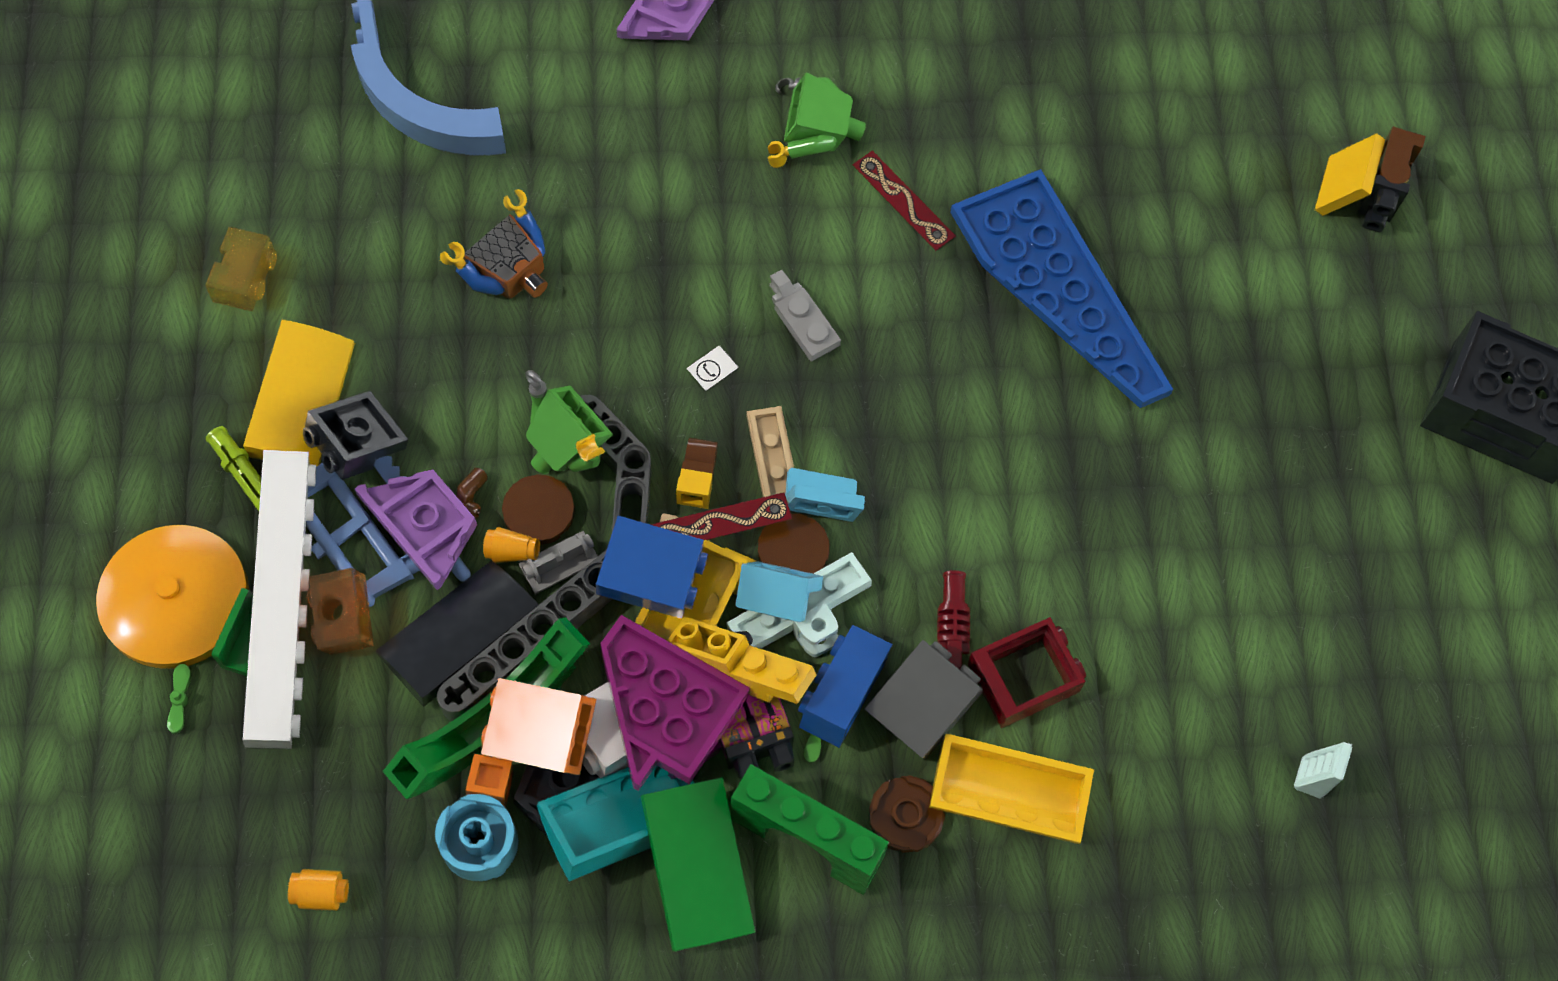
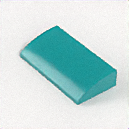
[537,765,694,881]

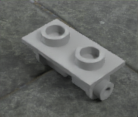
[518,531,598,595]

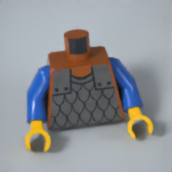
[440,189,548,299]

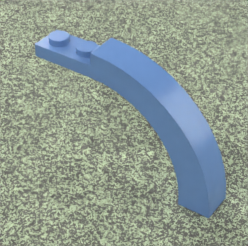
[351,0,506,155]

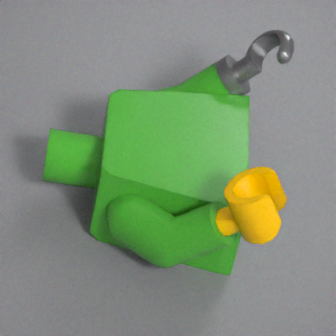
[768,72,866,168]
[525,370,612,474]

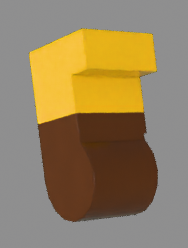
[676,437,718,509]

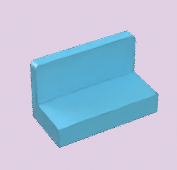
[785,468,865,522]
[736,561,823,622]

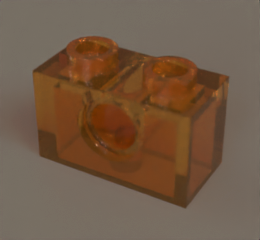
[307,568,374,655]

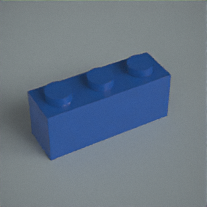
[798,625,893,748]

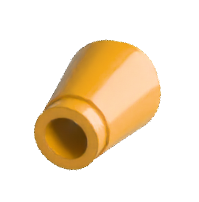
[483,527,540,563]

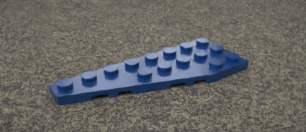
[950,169,1173,408]

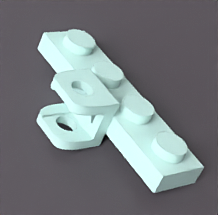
[727,552,871,657]

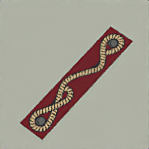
[852,150,956,251]
[651,492,792,540]

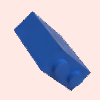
[596,516,708,619]

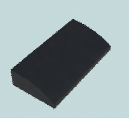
[376,560,539,707]

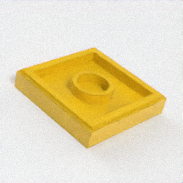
[1315,133,1385,216]

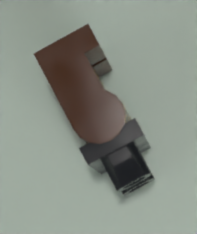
[1357,126,1426,232]

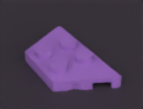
[617,0,714,40]
[354,470,477,590]

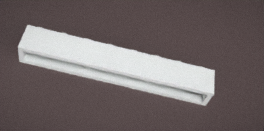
[243,450,316,749]

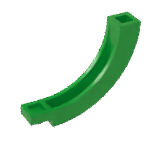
[382,617,590,800]

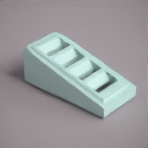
[1294,742,1352,799]

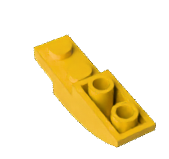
[667,616,816,704]

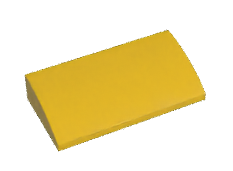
[243,320,355,467]
[635,529,748,640]
[930,733,1094,844]

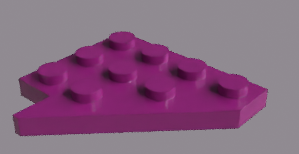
[601,615,750,791]

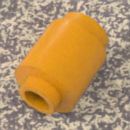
[288,869,349,911]

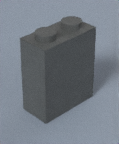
[865,640,983,760]

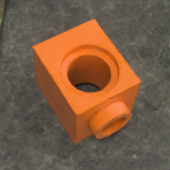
[465,754,513,808]

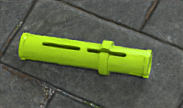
[205,426,261,511]

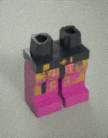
[719,695,794,781]

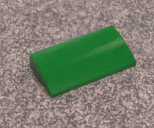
[640,777,756,951]

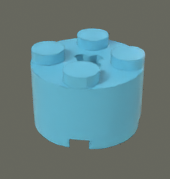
[435,794,518,881]

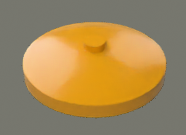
[96,525,249,669]

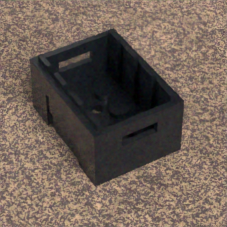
[1420,311,1558,484]

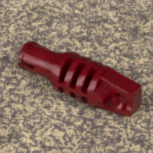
[937,570,970,670]

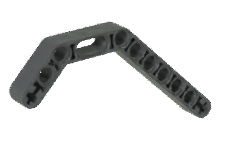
[437,394,652,721]

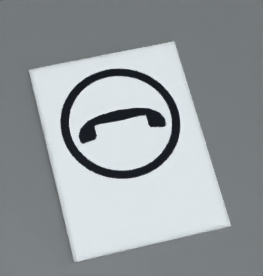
[686,346,739,390]

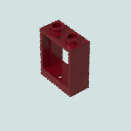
[967,617,1086,729]

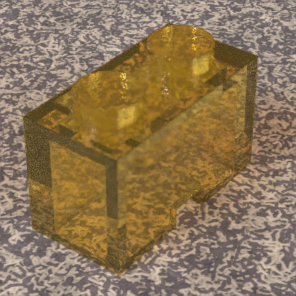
[205,227,277,311]

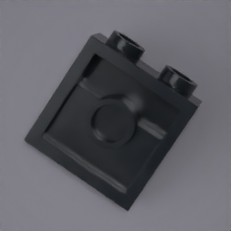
[303,391,408,480]

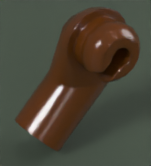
[456,468,488,520]

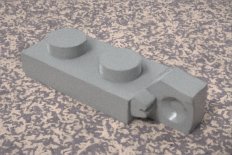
[770,270,841,362]

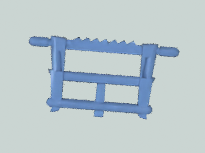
[306,456,471,609]

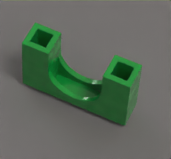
[731,764,889,895]

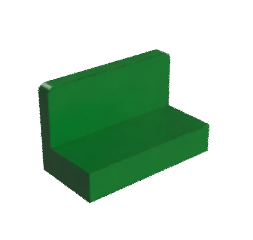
[212,588,253,676]

